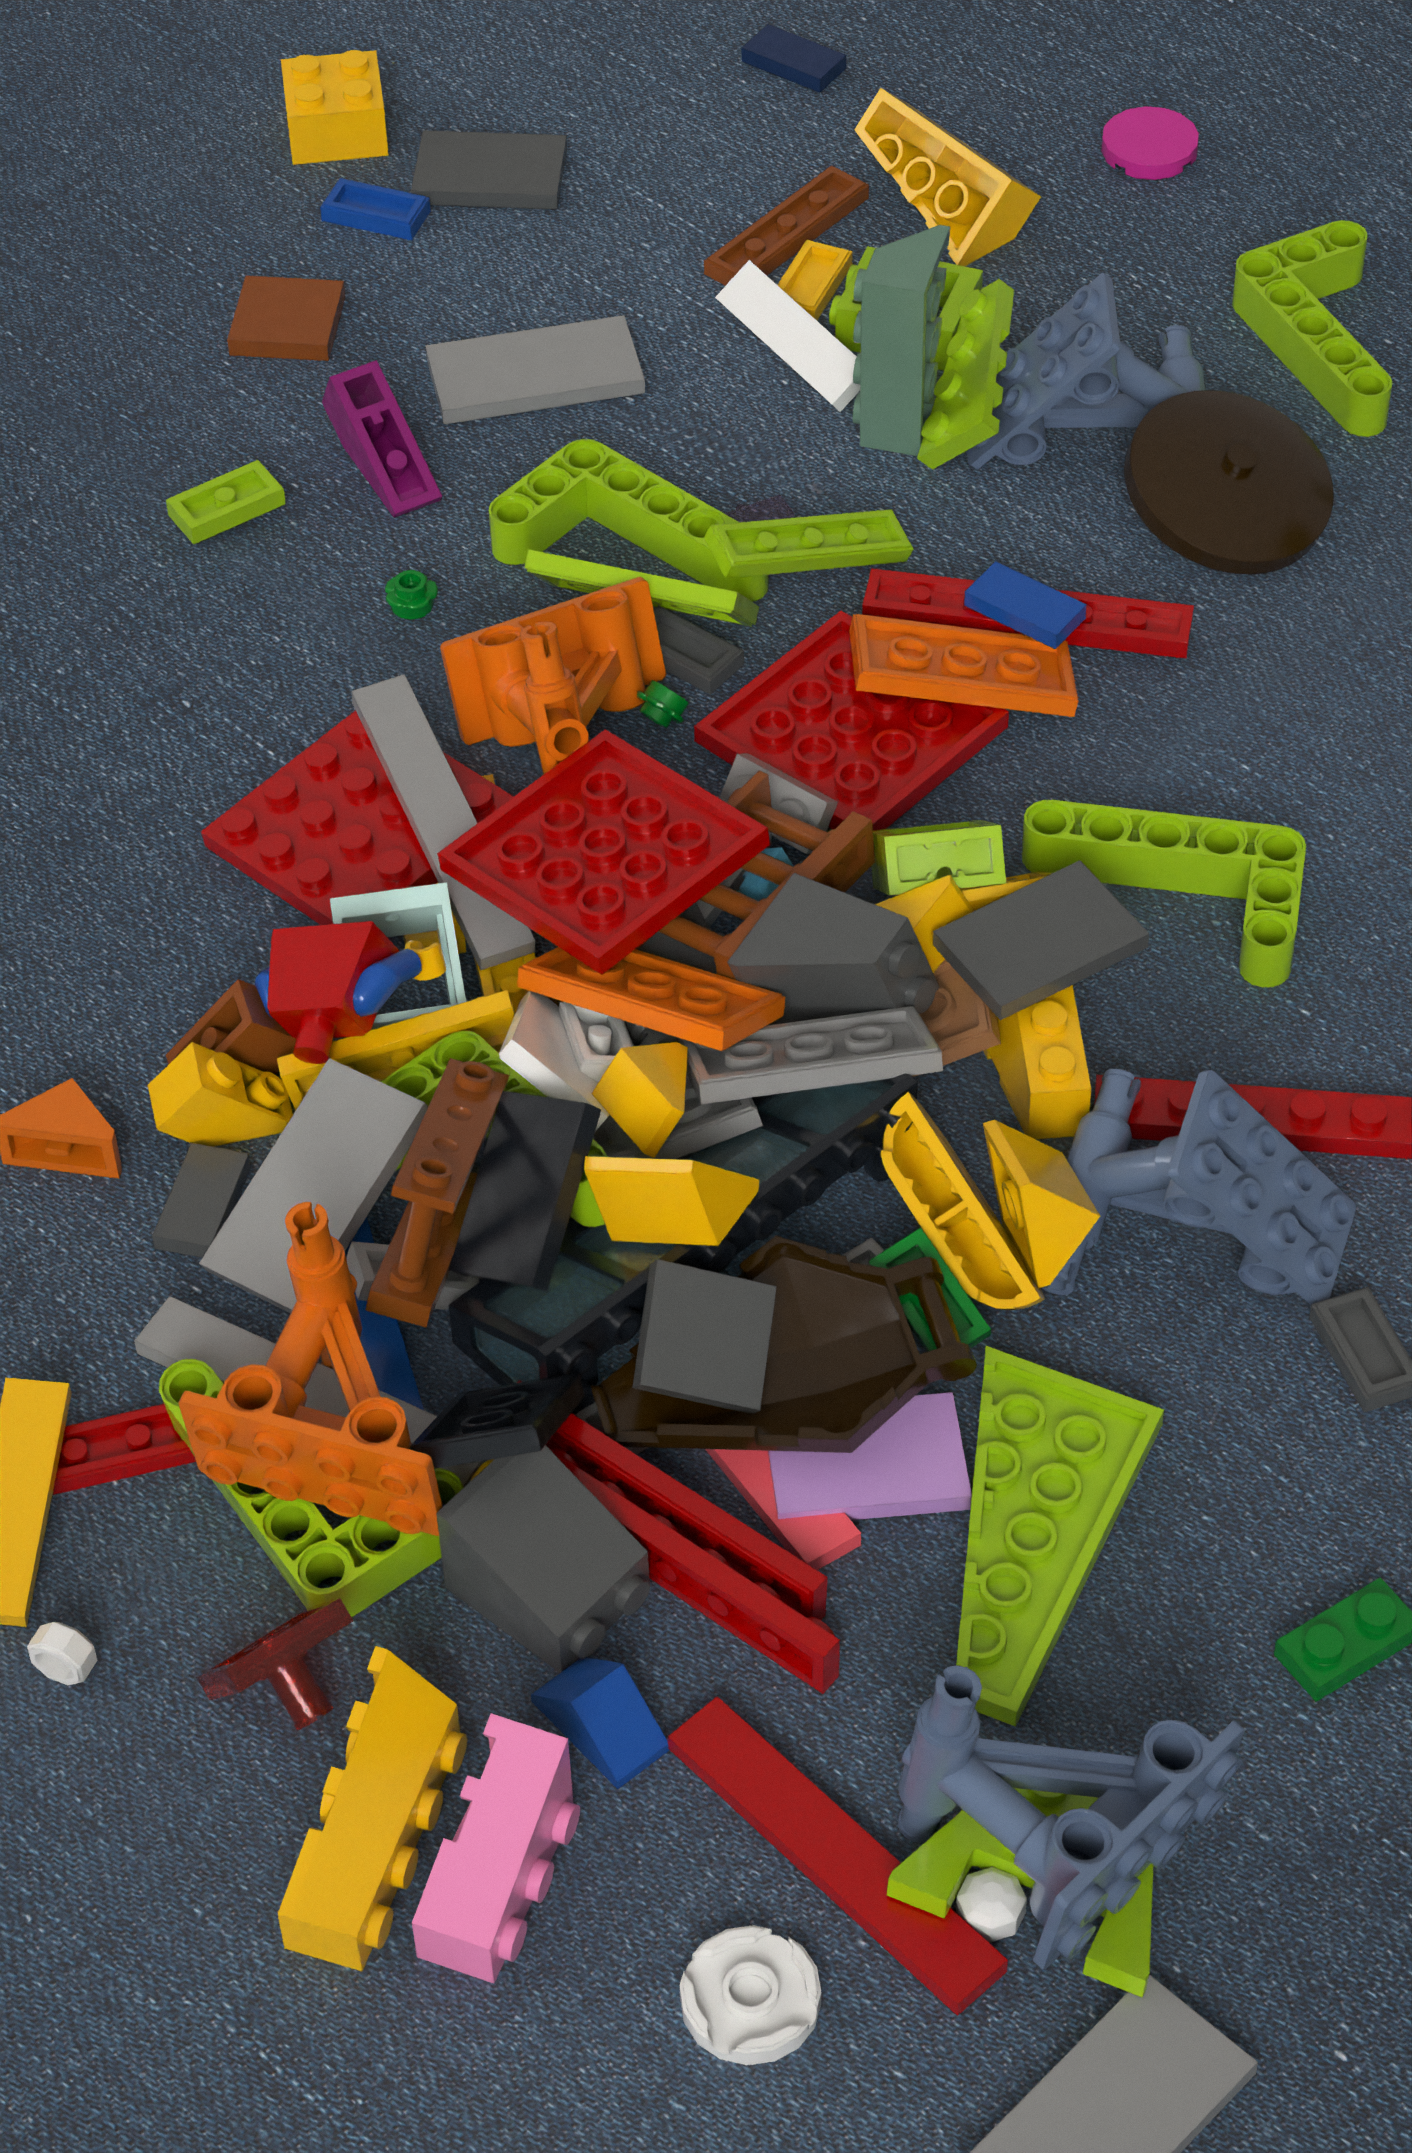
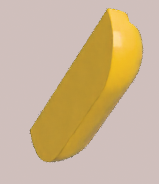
[881,1092,1045,1310]

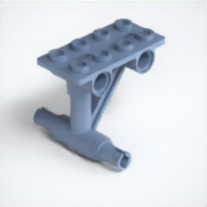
[967,273,1206,469]
[1042,1069,1356,1305]
[898,1665,1245,1970]

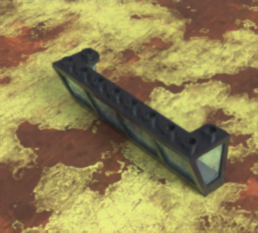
[449,1073,918,1415]

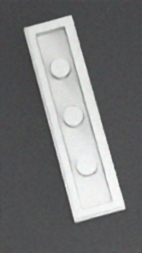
[715,260,860,412]

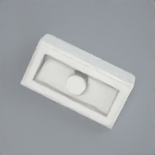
[559,1002,634,1082]

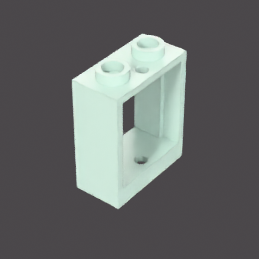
[330,882,466,1030]

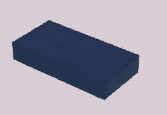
[741,24,846,93]

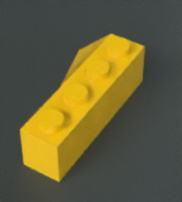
[854,88,1041,266]
[983,985,1091,1139]
[278,1646,467,1972]

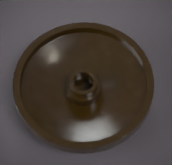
[1124,390,1334,574]

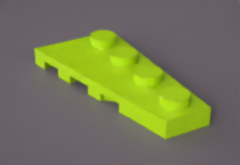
[917,279,1014,470]

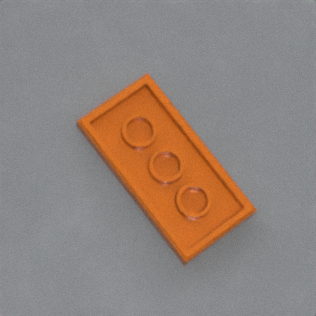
[849,614,1078,717]
[517,947,786,1051]

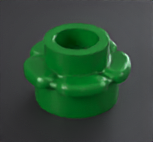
[385,570,438,619]
[636,680,689,729]

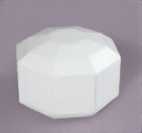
[27,1622,97,1685]
[956,1867,1027,1943]

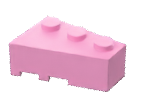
[412,1713,580,1984]

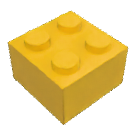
[281,50,389,165]

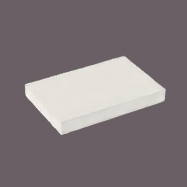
[499,991,609,1131]

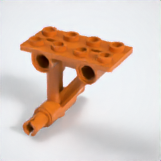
[440,577,666,775]
[178,1202,443,1536]

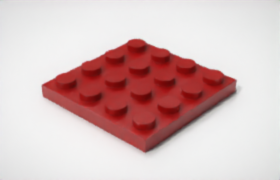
[694,610,1009,831]
[201,710,514,925]
[437,729,770,975]

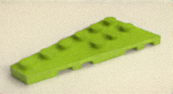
[956,1346,1164,1727]

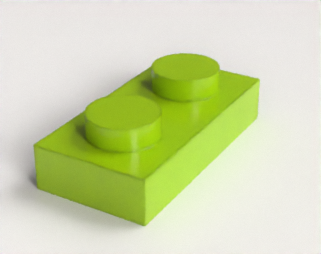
[166,460,286,545]

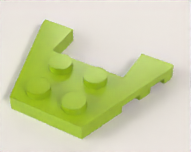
[886,1788,1153,1998]

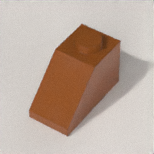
[166,979,296,1075]

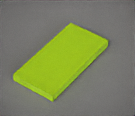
[524,549,759,627]

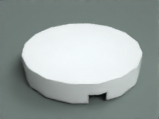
[679,1925,821,2065]

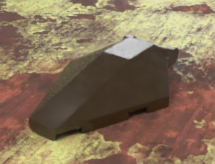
[590,1236,977,1453]

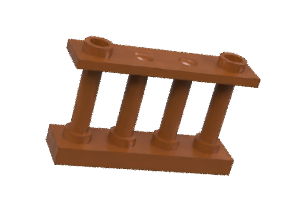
[636,770,875,980]
[365,1058,510,1328]

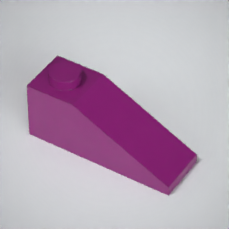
[322,360,442,518]

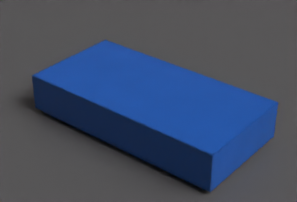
[320,178,431,240]
[964,561,1087,649]

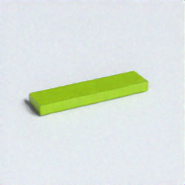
[704,509,914,579]

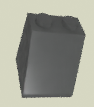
[727,873,939,1025]
[436,1445,650,1673]

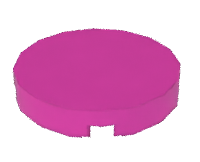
[1101,106,1199,180]

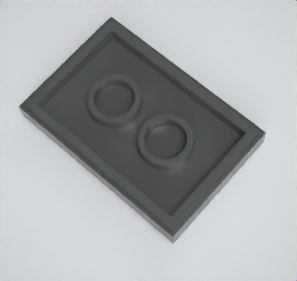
[411,130,567,209]
[933,860,1149,1020]

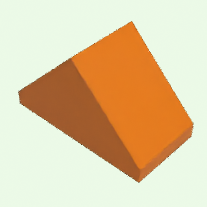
[0,1078,122,1179]

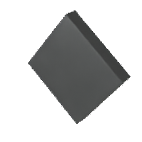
[632,1259,777,1413]

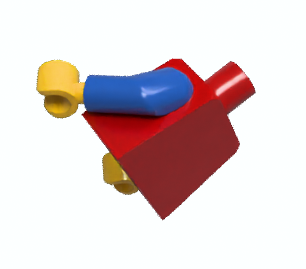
[255,921,446,1064]

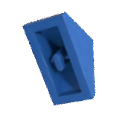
[531,1657,669,1789]

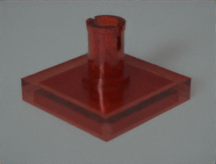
[196,1598,353,1731]

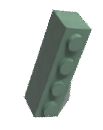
[853,225,950,456]

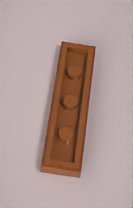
[704,165,869,286]

